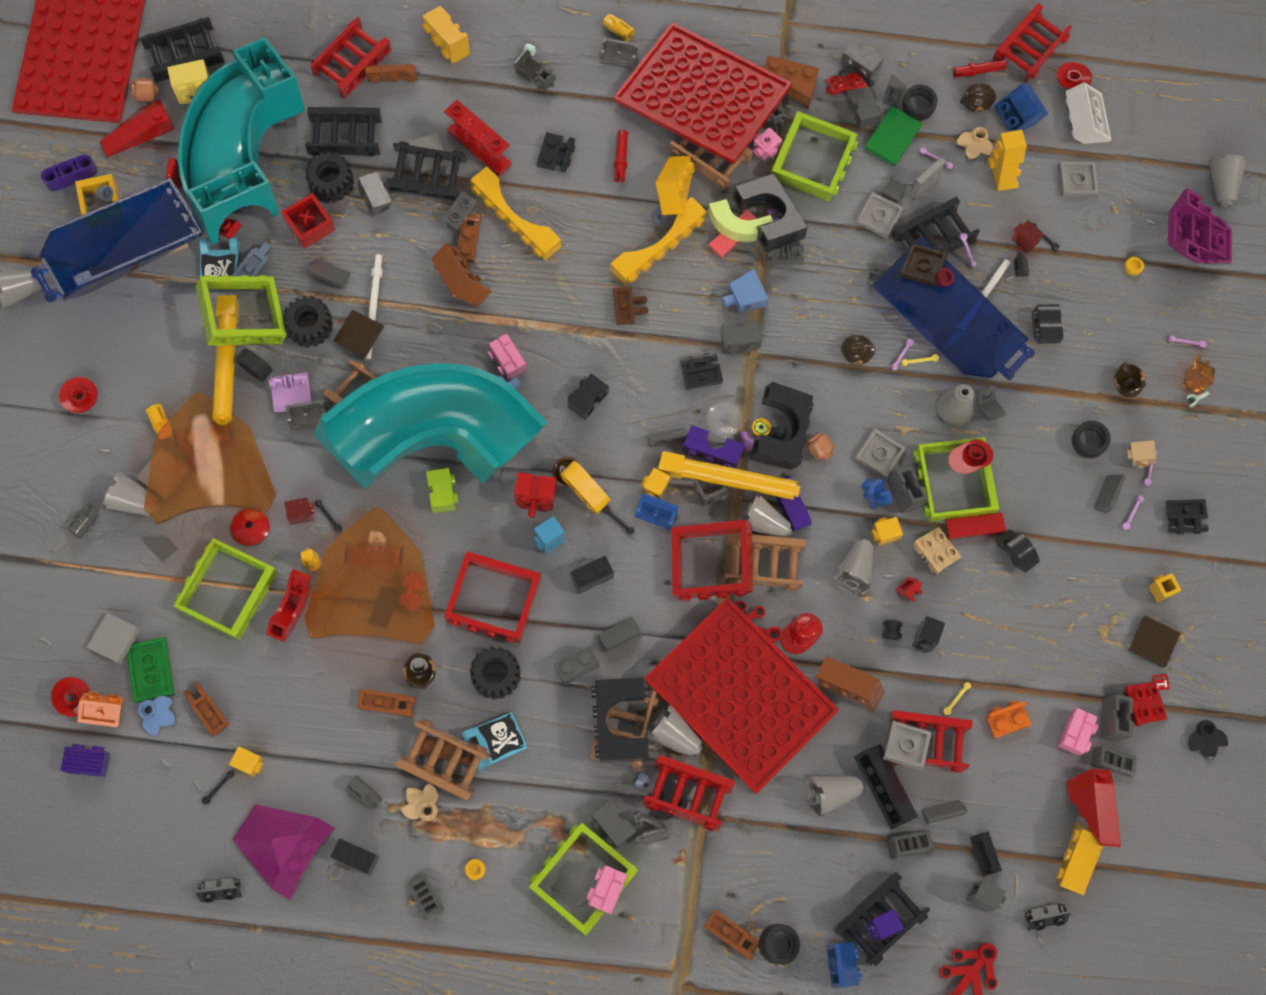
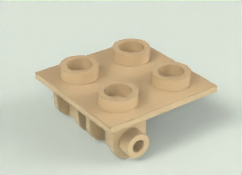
[913,527,962,575]

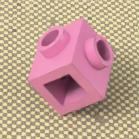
[753,128,782,161]

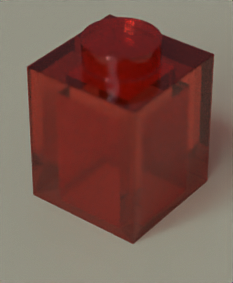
[1012,220,1044,253]
[284,497,316,525]

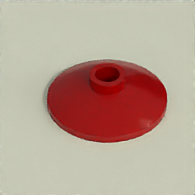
[1056,62,1092,89]
[59,377,98,413]
[231,508,270,546]
[51,677,90,717]

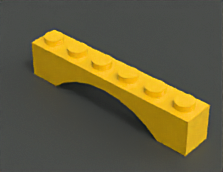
[470,166,561,261]
[610,197,707,286]

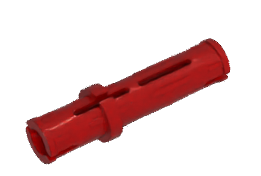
[952,59,1007,79]
[613,130,629,183]

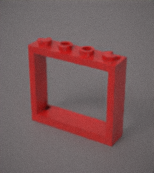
[672,520,753,601]
[444,551,542,644]

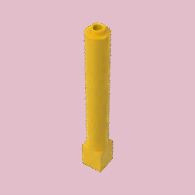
[212,295,240,425]
[658,451,801,500]

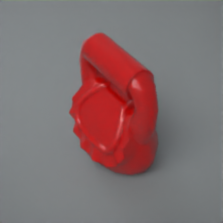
[165,157,183,190]

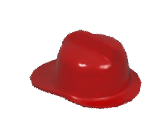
[948,439,994,474]
[781,613,823,655]

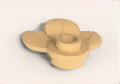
[957,127,992,159]
[401,783,438,821]

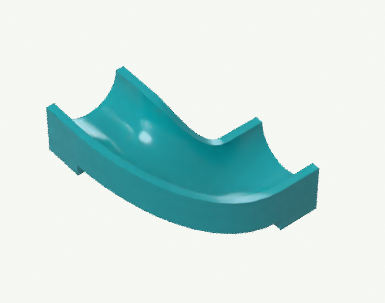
[178,37,305,245]
[313,363,548,490]

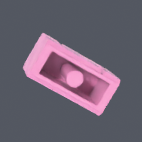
[487,334,527,380]
[1058,708,1098,756]
[586,865,627,915]

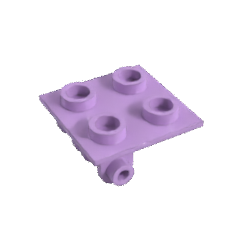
[269,372,311,413]

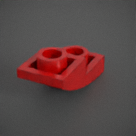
[218,217,242,239]

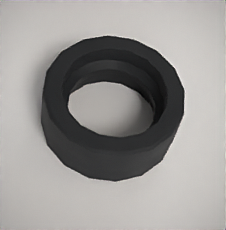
[902,84,938,121]
[235,348,273,382]
[1072,420,1111,458]
[758,924,800,965]

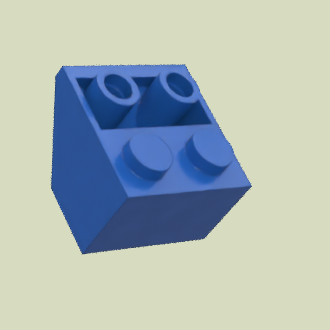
[994,84,1048,132]

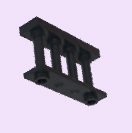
[140,17,225,82]
[305,107,382,157]
[385,141,467,201]
[892,196,980,254]
[834,872,930,966]

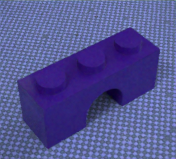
[683,425,745,469]

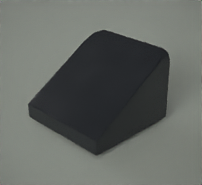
[1013,252,1029,277]

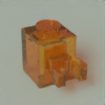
[1183,355,1215,394]

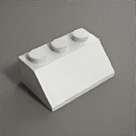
[1066,82,1111,144]

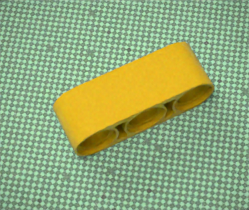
[560,461,611,514]

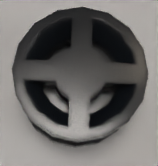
[882,620,903,640]

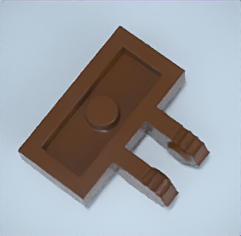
[613,287,649,325]

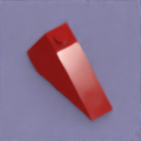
[100,99,175,158]
[1065,769,1121,847]

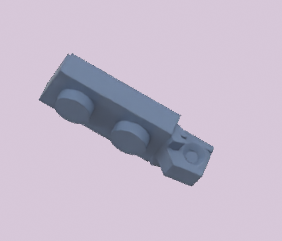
[232,241,271,290]

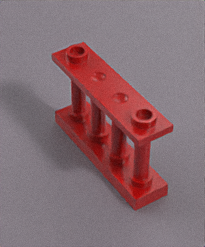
[993,3,1072,83]
[310,17,392,98]
[444,100,512,177]
[889,710,973,773]
[642,754,735,831]

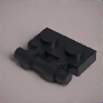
[537,132,575,172]
[680,353,723,390]
[1165,499,1209,535]

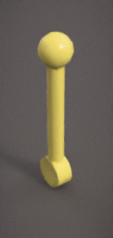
[901,354,939,366]
[943,682,971,716]

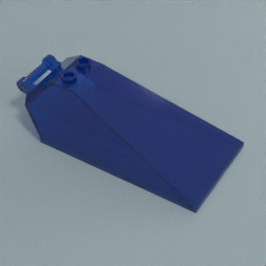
[30,178,204,302]
[872,235,1035,380]

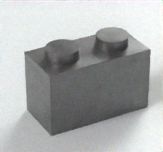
[841,38,884,81]

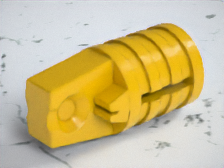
[603,14,635,42]
[146,404,173,440]
[300,548,321,571]

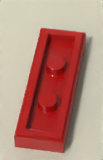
[945,513,1006,539]

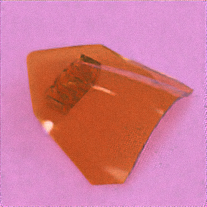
[144,393,276,524]
[304,507,435,644]

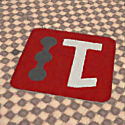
[1152,674,1170,690]

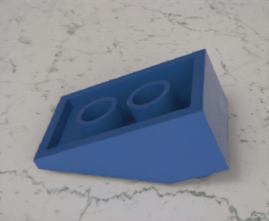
[826,943,862,988]

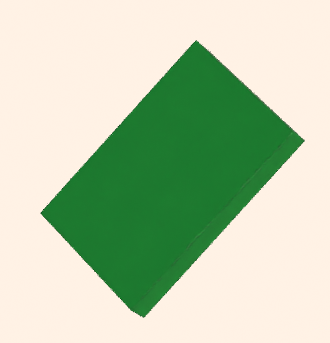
[864,106,923,166]
[127,637,175,704]

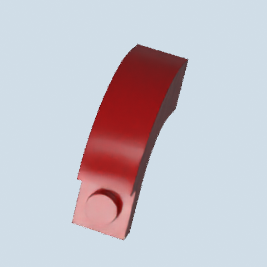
[266,569,311,642]

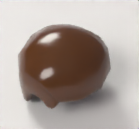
[552,457,579,487]

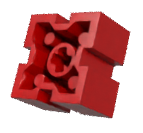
[514,472,557,518]

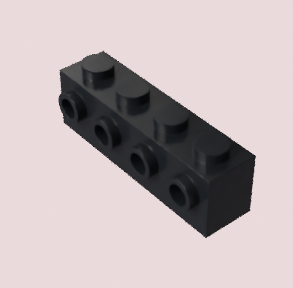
[854,744,918,830]

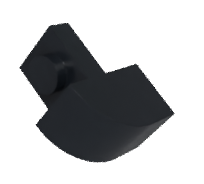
[995,529,1040,573]

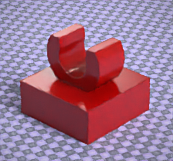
[895,577,922,602]

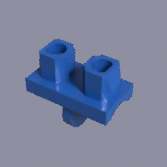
[861,478,893,510]

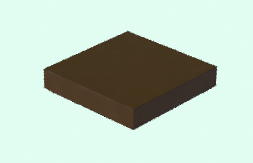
[900,243,948,287]
[333,309,384,358]
[1128,615,1180,668]

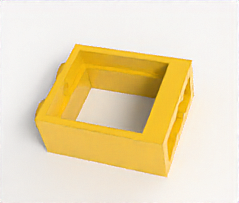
[75,174,124,229]

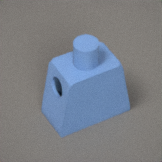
[721,269,769,313]

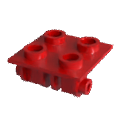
[824,73,868,95]
[1123,681,1167,727]

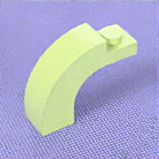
[708,199,773,242]

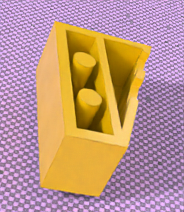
[422,6,470,64]
[987,130,1027,191]
[656,156,695,215]
[1056,821,1103,895]

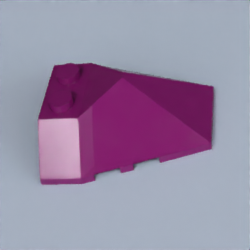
[1167,188,1232,264]
[233,804,335,900]

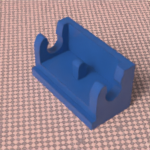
[635,493,679,530]

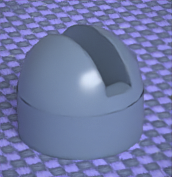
[96,185,113,201]
[652,207,668,224]
[633,771,650,789]

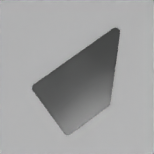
[141,537,177,561]

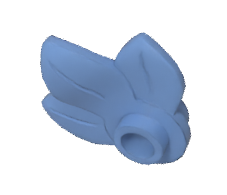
[138,696,176,736]

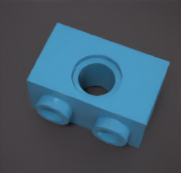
[533,516,565,554]

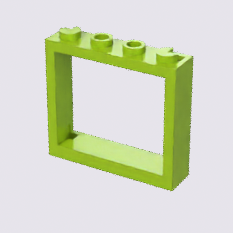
[771,111,858,202]
[196,275,287,346]
[913,437,999,522]
[174,538,278,641]
[529,823,638,936]

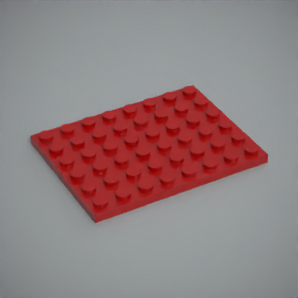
[11,0,146,123]
[613,22,792,164]
[644,598,839,795]

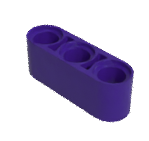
[41,154,97,191]
[775,475,812,532]

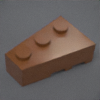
[764,55,819,109]
[431,243,492,307]
[816,656,885,712]

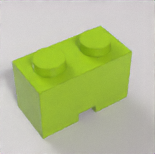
[426,468,459,513]

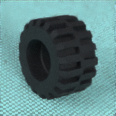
[305,151,354,203]
[283,296,333,348]
[470,646,521,700]

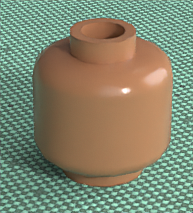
[131,78,158,102]
[807,432,835,461]

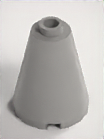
[1209,154,1247,207]
[0,269,48,308]
[936,384,974,426]
[103,472,161,517]
[738,493,792,538]
[832,539,874,595]
[645,705,702,757]
[805,776,863,817]

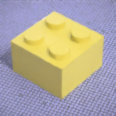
[167,59,210,104]

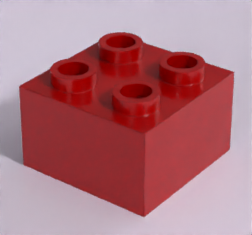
[281,193,335,249]

